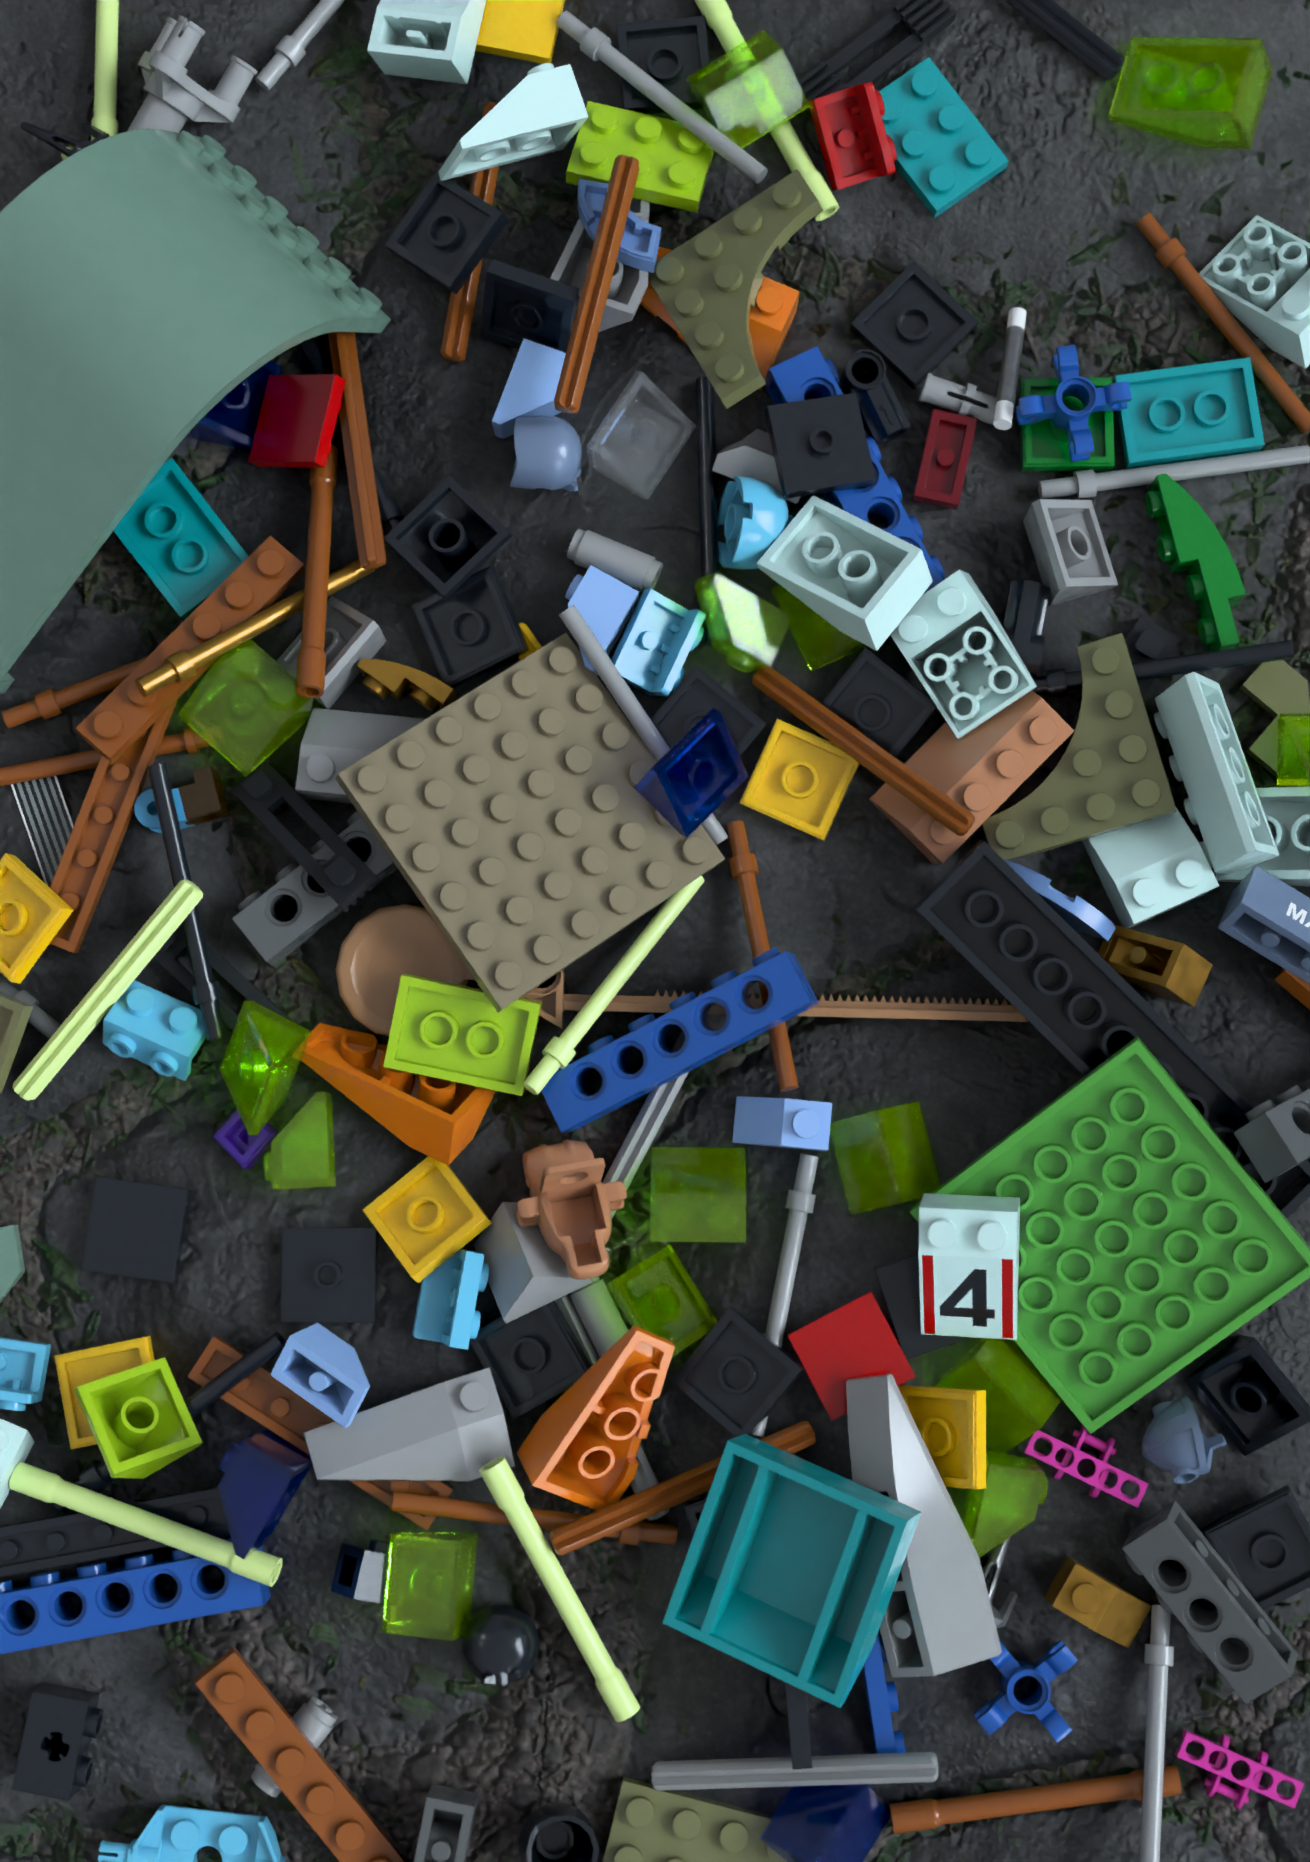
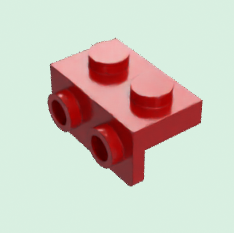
[808,81,897,191]

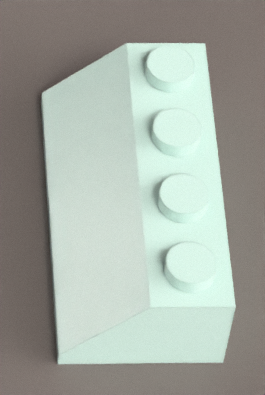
[1154,672,1280,875]

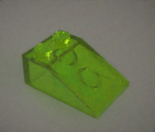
[1108,37,1273,150]

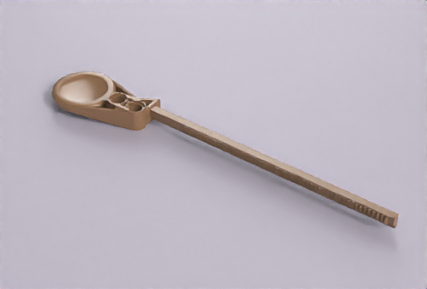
[335,904,1029,1036]

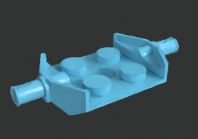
[98,1804,286,1862]

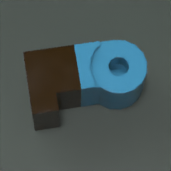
[134,766,230,834]

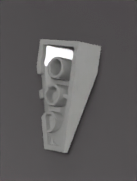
[550,198,650,332]
[304,1367,515,1482]

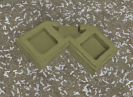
[1239,660,1310,782]

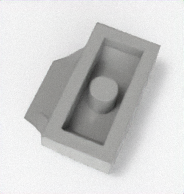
[712,429,802,504]

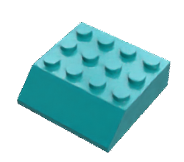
[662,1434,922,1708]

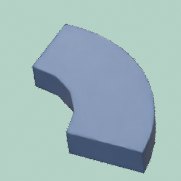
[577,179,662,273]
[1005,860,1116,942]

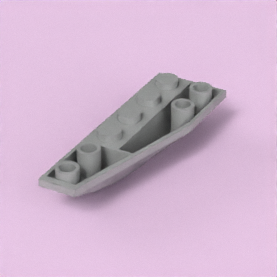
[846,1374,1002,1678]

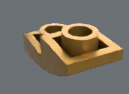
[357,658,457,711]

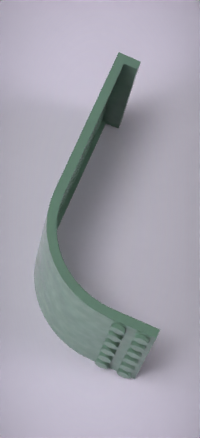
[0,128,391,694]

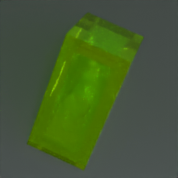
[694,572,793,672]
[264,1092,336,1190]
[962,1451,1048,1558]

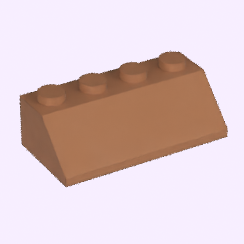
[869,690,1074,864]

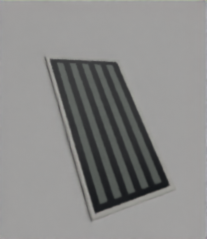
[11,776,74,887]

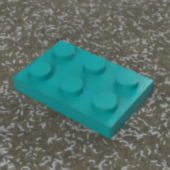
[879,57,1009,218]
[1112,357,1265,468]
[113,458,249,621]

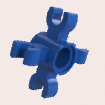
[1015,344,1132,462]
[973,1640,1078,1743]

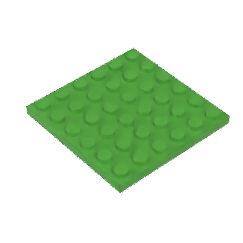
[910,1036,1310,1434]

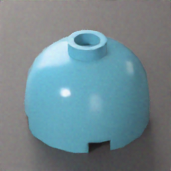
[718,476,794,570]

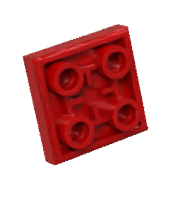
[249,374,346,468]
[787,1291,916,1421]

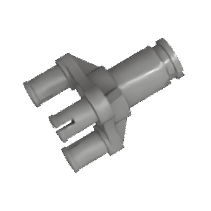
[127,15,258,133]

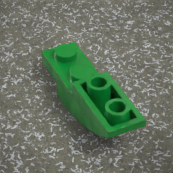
[1145,473,1246,651]

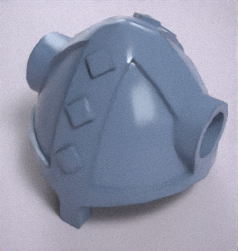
[1142,1395,1227,1484]

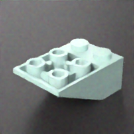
[367,0,486,84]
[1199,215,1310,369]
[890,569,1037,739]

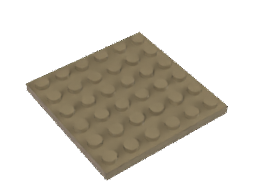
[336,633,725,1013]

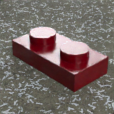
[912,409,978,510]

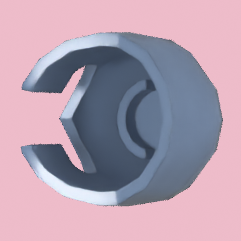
[510,416,582,491]

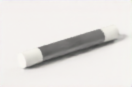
[993,307,1027,430]

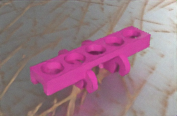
[1023,1426,1149,1508]
[1174,1729,1304,1810]

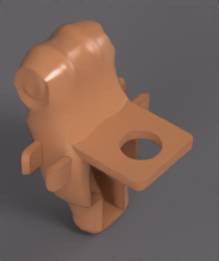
[516,1139,627,1280]

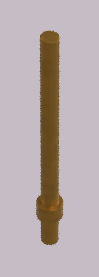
[135,559,376,697]

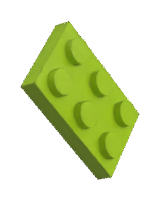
[566,101,714,213]
[383,973,542,1096]

